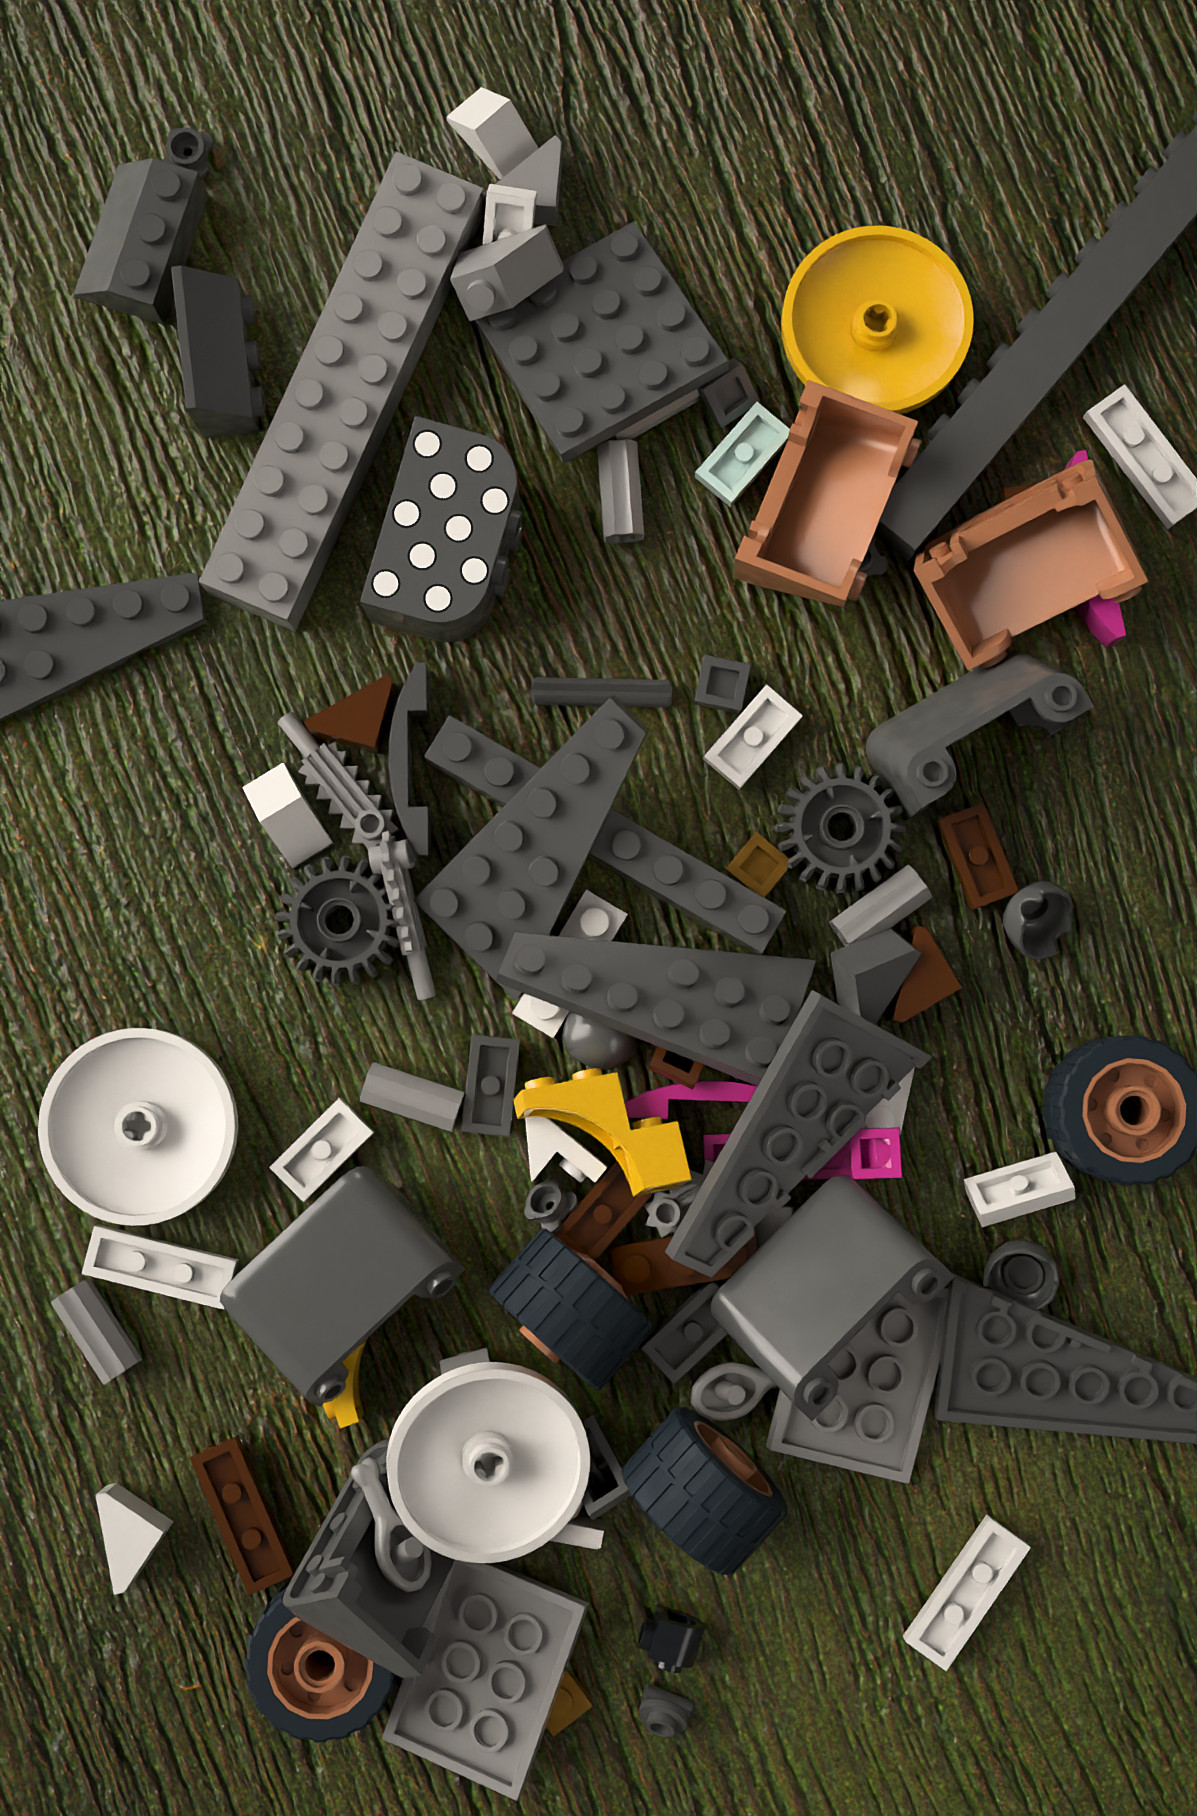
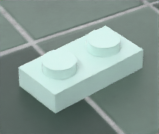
[695,402,790,507]

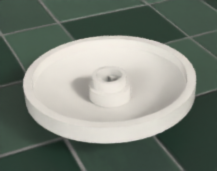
[38,1028,238,1226]
[386,1362,590,1563]

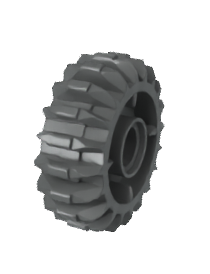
[774,763,906,894]
[275,856,401,986]

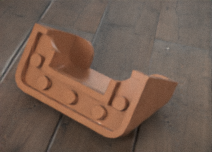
[734,380,921,607]
[914,460,1148,670]

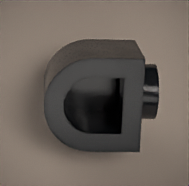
[637,1604,706,1673]

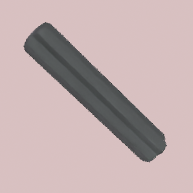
[531,677,672,707]

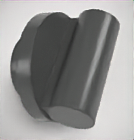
[638,1683,694,1737]

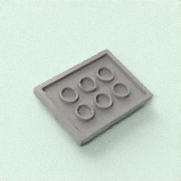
[766,1288,948,1484]
[382,1560,590,1801]

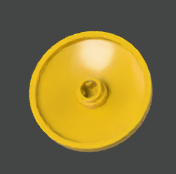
[781,225,974,414]

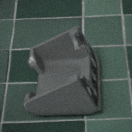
[865,650,1094,821]
[220,1166,465,1407]
[711,1175,954,1421]
[283,1439,455,1678]

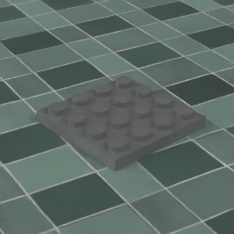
[473,221,729,464]

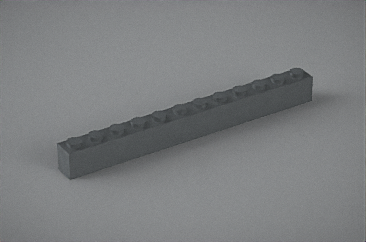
[874,112,1197,562]

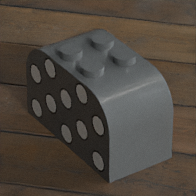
[360,416,524,642]

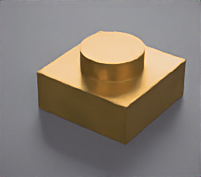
[724,832,789,898]
[546,1666,593,1737]

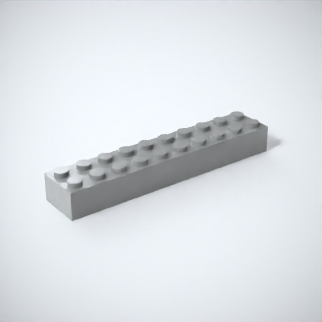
[199,151,485,632]

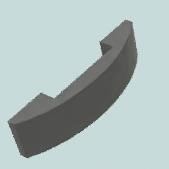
[388,662,432,860]

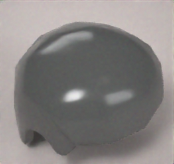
[1003,881,1074,960]
[562,1012,639,1070]
[983,1239,1060,1310]

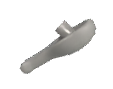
[691,1362,777,1421]
[351,1457,432,1592]

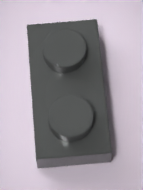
[461,1034,521,1137]
[640,1281,728,1384]

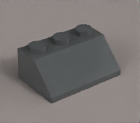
[74,158,208,325]
[171,266,266,438]

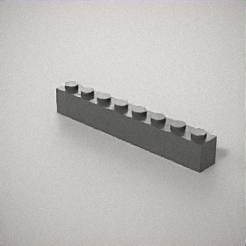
[424,715,786,955]

